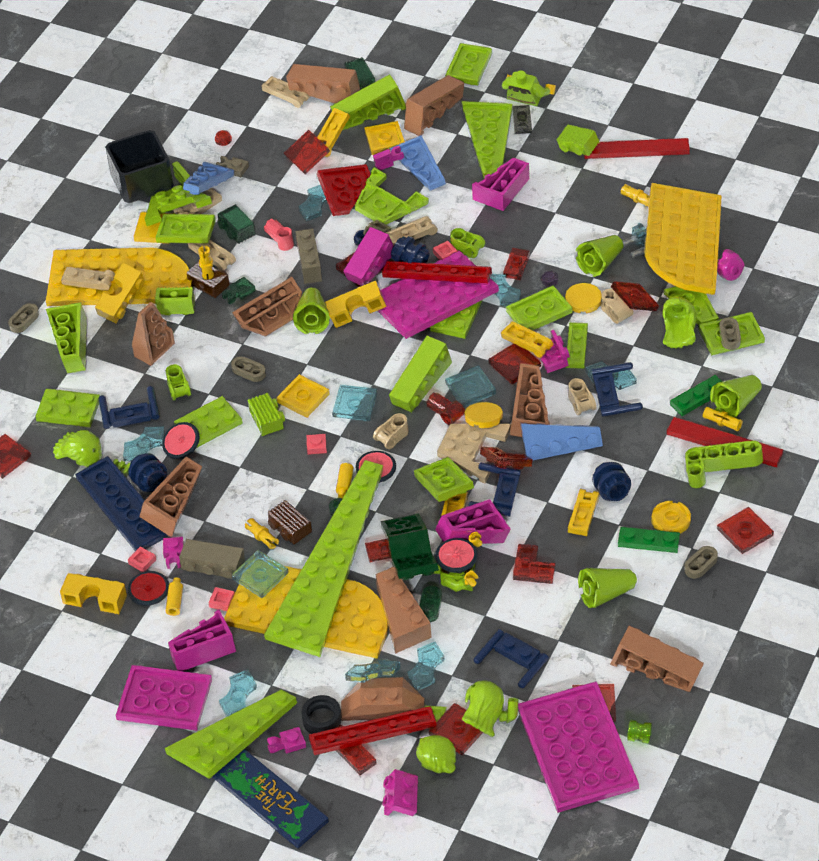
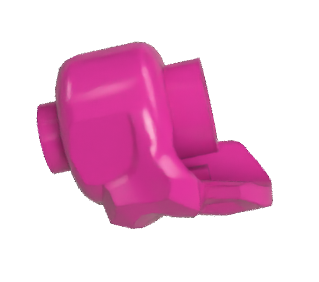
[717,249,745,281]

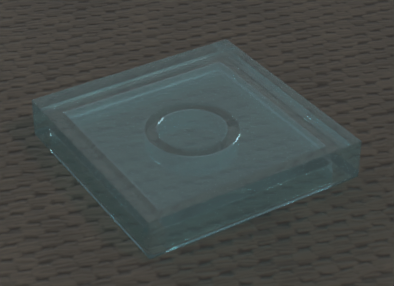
[445,365,496,408]
[332,385,377,421]
[232,550,289,598]

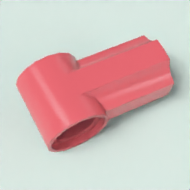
[264,219,294,251]

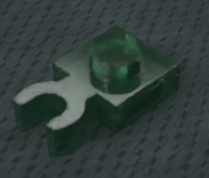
[222,277,256,304]

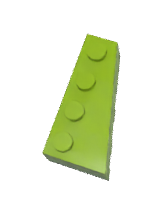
[330,74,406,130]

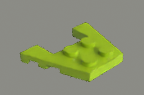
[355,167,429,225]
[145,185,212,226]

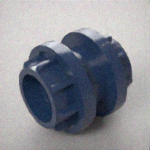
[391,236,430,263]
[128,453,168,492]
[592,462,631,501]

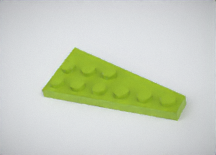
[461,101,513,179]
[165,690,297,779]

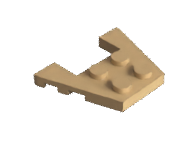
[437,424,511,484]

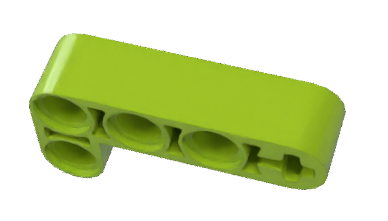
[685,441,763,488]

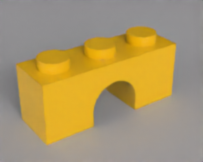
[95,263,144,324]
[325,280,387,328]
[60,573,127,614]

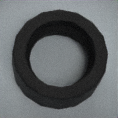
[301,695,342,734]

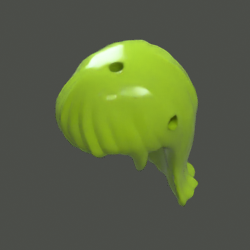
[663,297,697,349]
[53,430,103,467]
[462,680,504,737]

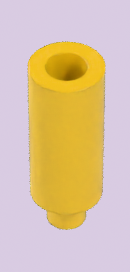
[336,463,354,499]
[165,578,183,616]

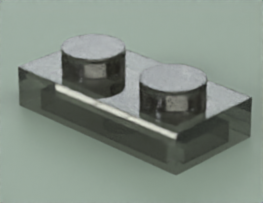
[513,105,532,134]

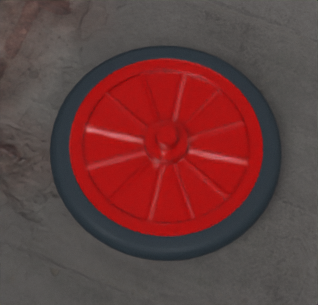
[127,571,169,606]

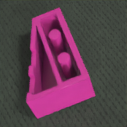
[472,158,530,211]
[435,499,511,544]

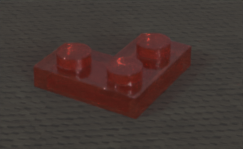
[480,447,533,469]
[513,544,556,584]

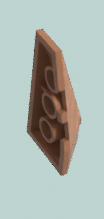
[132,302,175,366]

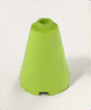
[576,235,624,277]
[293,288,330,334]
[710,375,762,417]
[578,568,637,608]

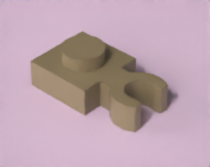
[216,156,249,178]
[363,220,392,235]

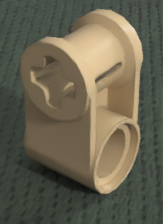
[601,289,633,324]
[568,378,596,415]
[373,413,409,449]

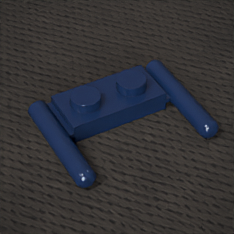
[591,362,643,417]
[98,386,160,429]
[468,462,521,517]
[473,629,549,689]

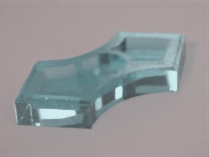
[298,185,327,221]
[490,274,521,306]
[585,361,637,390]
[123,426,164,461]
[407,642,445,691]
[345,659,400,683]
[219,669,257,717]

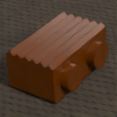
[186,262,230,298]
[268,500,312,545]

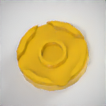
[565,283,602,313]
[464,402,503,428]
[651,501,691,534]

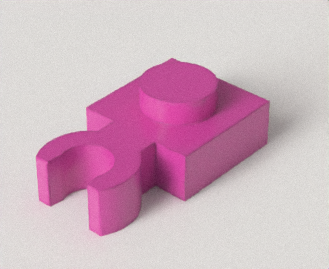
[163,537,184,569]

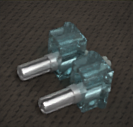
[623,223,646,258]

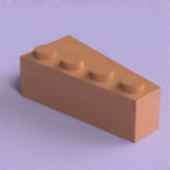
[286,64,360,104]
[404,75,464,136]
[510,363,550,437]
[139,457,202,537]
[375,566,432,654]
[610,626,704,692]

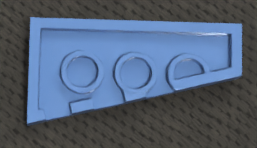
[390,135,446,191]
[183,161,234,195]
[520,423,603,461]

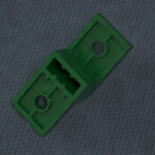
[380,513,439,580]

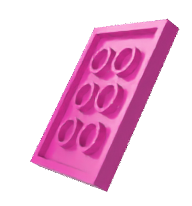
[116,665,212,731]

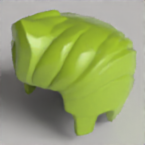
[416,735,456,774]

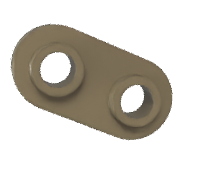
[8,303,39,333]
[719,317,741,350]
[231,357,266,382]
[684,546,718,579]

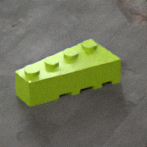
[46,302,87,374]
[389,336,452,413]

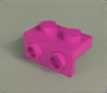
[537,330,570,373]
[382,769,418,816]

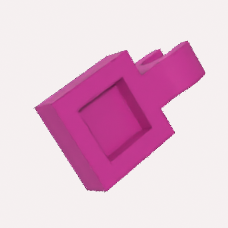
[373,146,404,171]
[267,727,306,754]

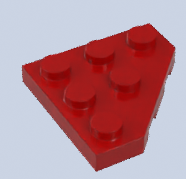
[316,164,371,216]

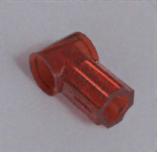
[426,392,465,426]

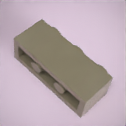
[295,229,322,284]
[179,539,245,579]

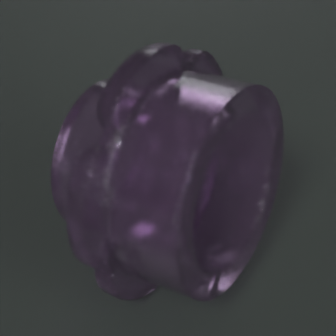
[541,271,558,287]

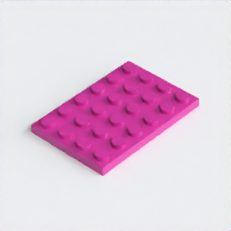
[378,251,499,339]
[518,681,639,813]

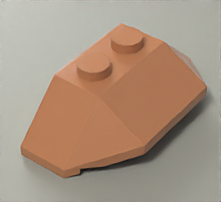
[233,277,302,337]
[341,677,425,721]

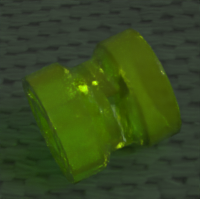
[627,720,652,744]

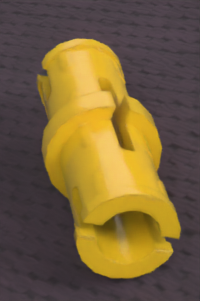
[621,184,649,207]
[198,246,214,280]
[703,407,743,432]
[245,518,279,549]

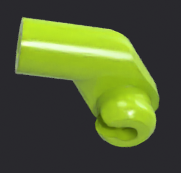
[499,698,519,723]

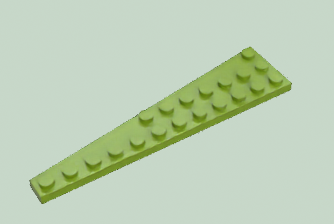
[264,460,383,657]

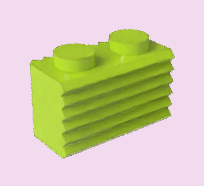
[556,124,599,156]
[155,287,195,315]
[248,393,285,436]

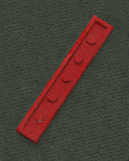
[584,138,690,159]
[382,261,492,284]
[667,417,783,468]
[309,706,437,755]

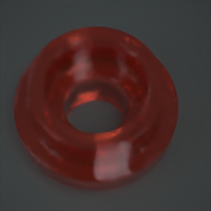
[215,130,232,146]

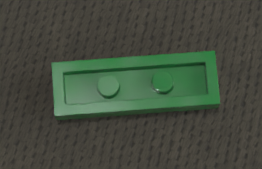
[670,375,723,416]
[618,527,680,553]

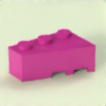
[343,227,393,286]
[168,609,236,671]

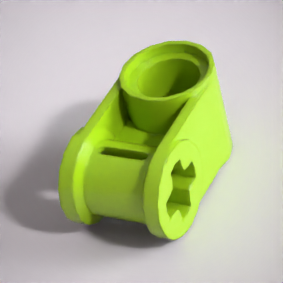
[450,228,485,258]
[165,364,191,401]

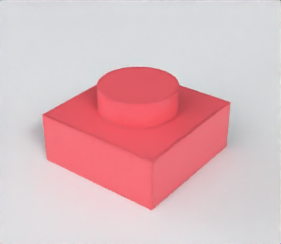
[433,241,458,260]
[306,434,327,455]
[128,547,156,572]
[208,587,235,611]

